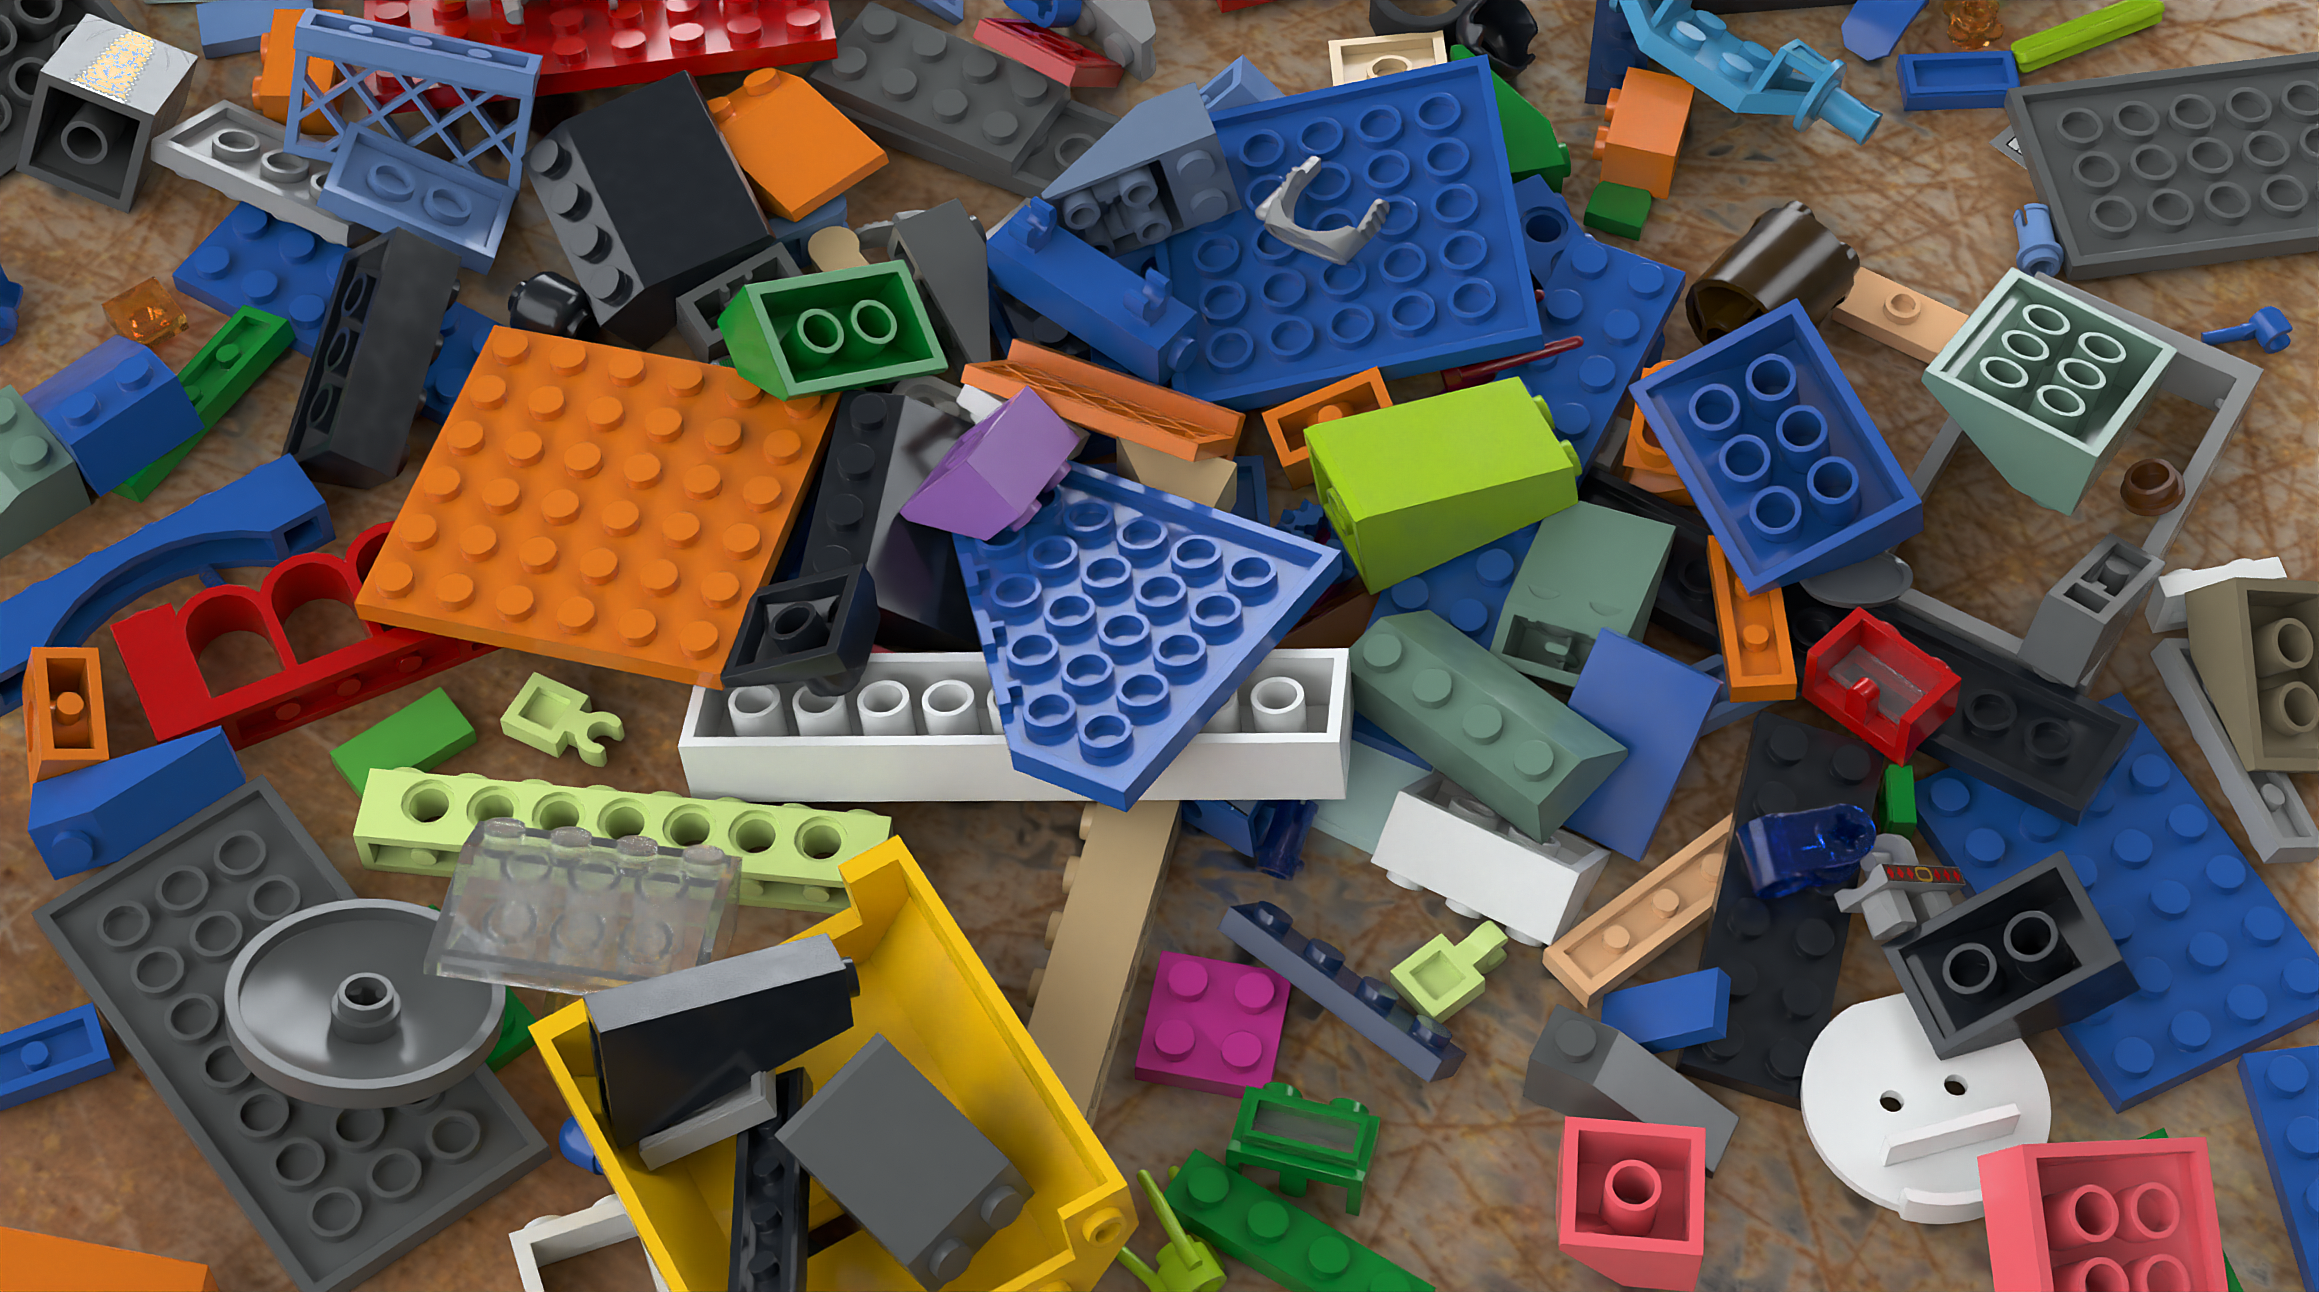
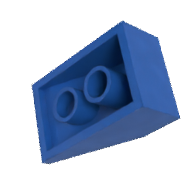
[21,334,205,497]

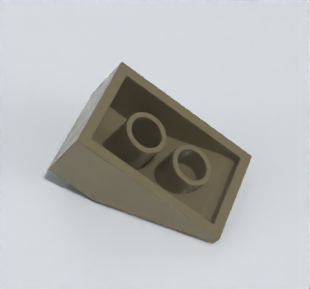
[2184,577,2319,774]

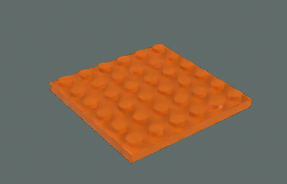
[354,325,843,691]

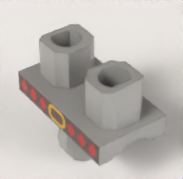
[1834,833,1966,940]

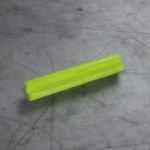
[2011,0,2165,74]

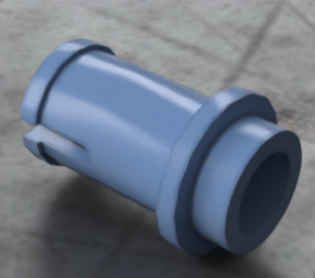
[2013,203,2064,278]

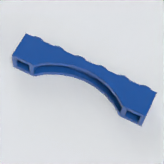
[0,453,336,717]

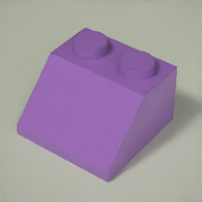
[899,385,1081,541]

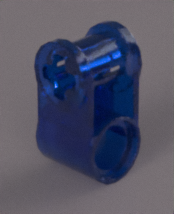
[1736,804,1876,899]

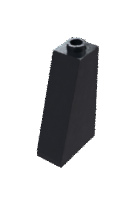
[583,933,860,1148]

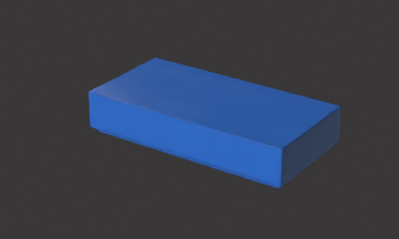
[1896,50,2021,111]
[1601,967,1731,1054]

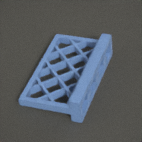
[283,8,543,200]

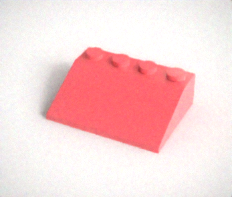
[1977,1137,2229,1292]

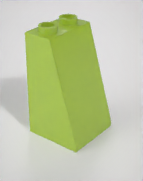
[1303,376,1582,595]

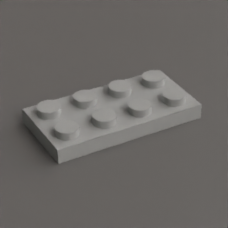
[150,99,374,247]

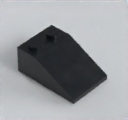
[1881,850,2141,1061]

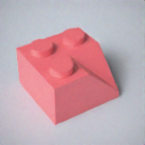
[1556,1116,1706,1292]

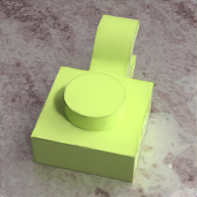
[1390,920,1508,1024]

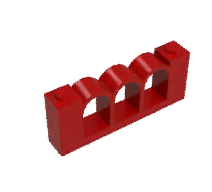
[109,521,504,752]

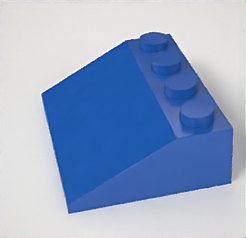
[1628,298,1924,597]

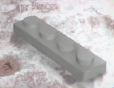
[2150,638,2319,864]

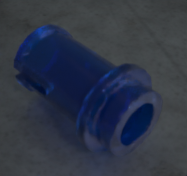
[1253,800,1319,881]

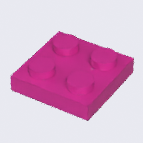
[1135,950,1293,1099]

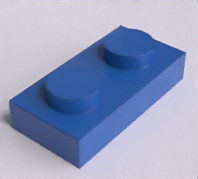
[0,1002,116,1111]

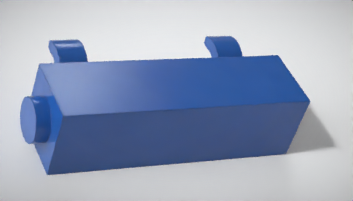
[986,196,1199,386]

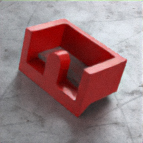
[1801,606,1962,768]

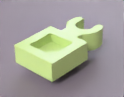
[500,672,625,767]

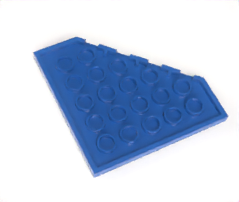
[951,459,1343,813]

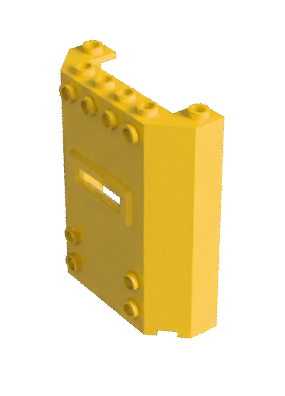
[528,835,1139,1292]

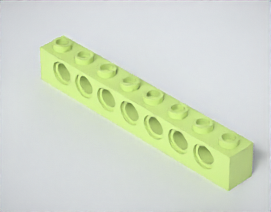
[353,767,894,914]

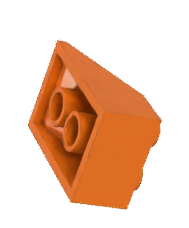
[707,67,889,223]

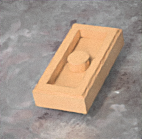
[1831,267,1969,365]

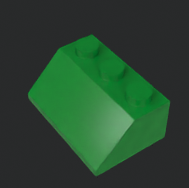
[717,259,949,402]

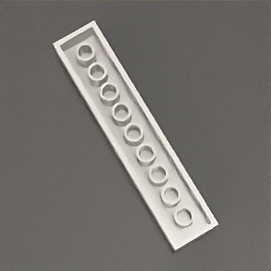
[678,648,1355,802]

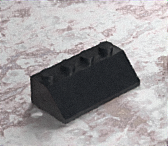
[281,226,462,490]

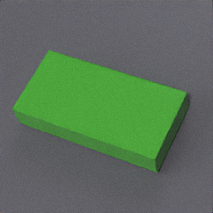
[329,687,478,801]

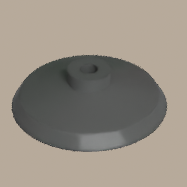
[1799,551,1913,609]

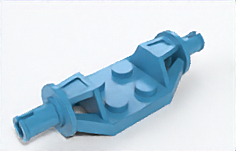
[1609,0,1883,146]

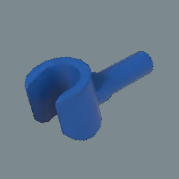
[2201,306,2293,354]

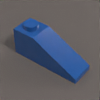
[28,726,246,880]

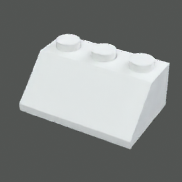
[1371,772,1611,947]

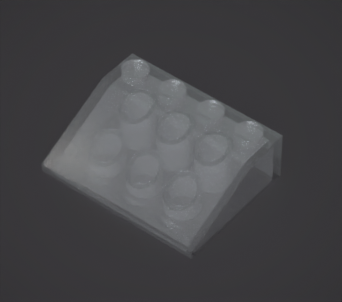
[423,817,743,996]

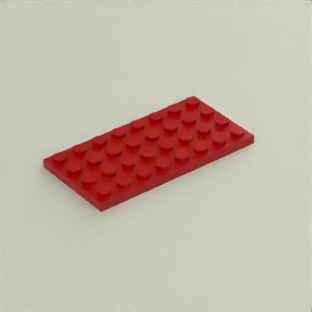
[364,0,838,115]

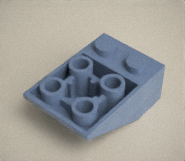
[1041,82,1242,259]

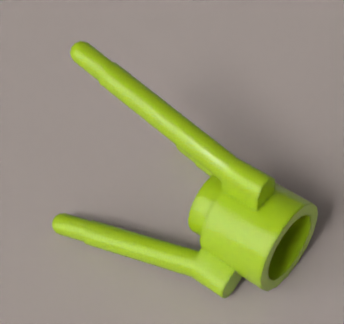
[1115,1166,1227,1292]

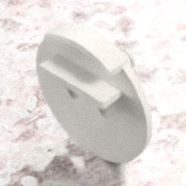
[1800,992,2051,1224]

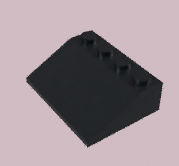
[520,70,777,352]
[799,389,982,652]

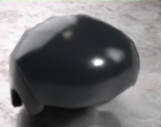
[1455,0,1538,82]

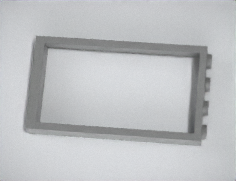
[1885,271,2264,697]

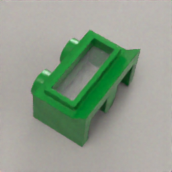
[1225,1082,1381,1216]

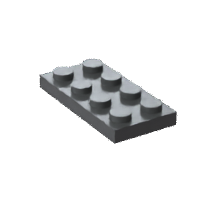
[810,1,1071,178]

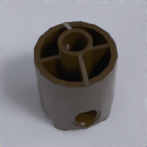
[1685,201,1860,346]

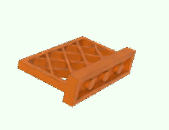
[960,338,1246,462]

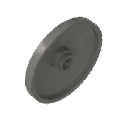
[224,899,506,1109]

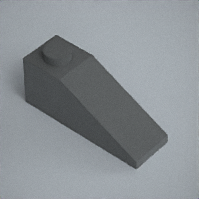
[886,198,991,387]
[2016,533,2166,688]
[1523,1004,1740,1179]

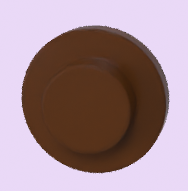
[2120,458,2186,516]

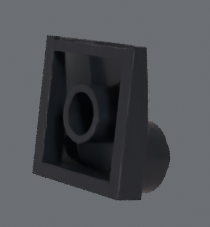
[720,563,881,697]

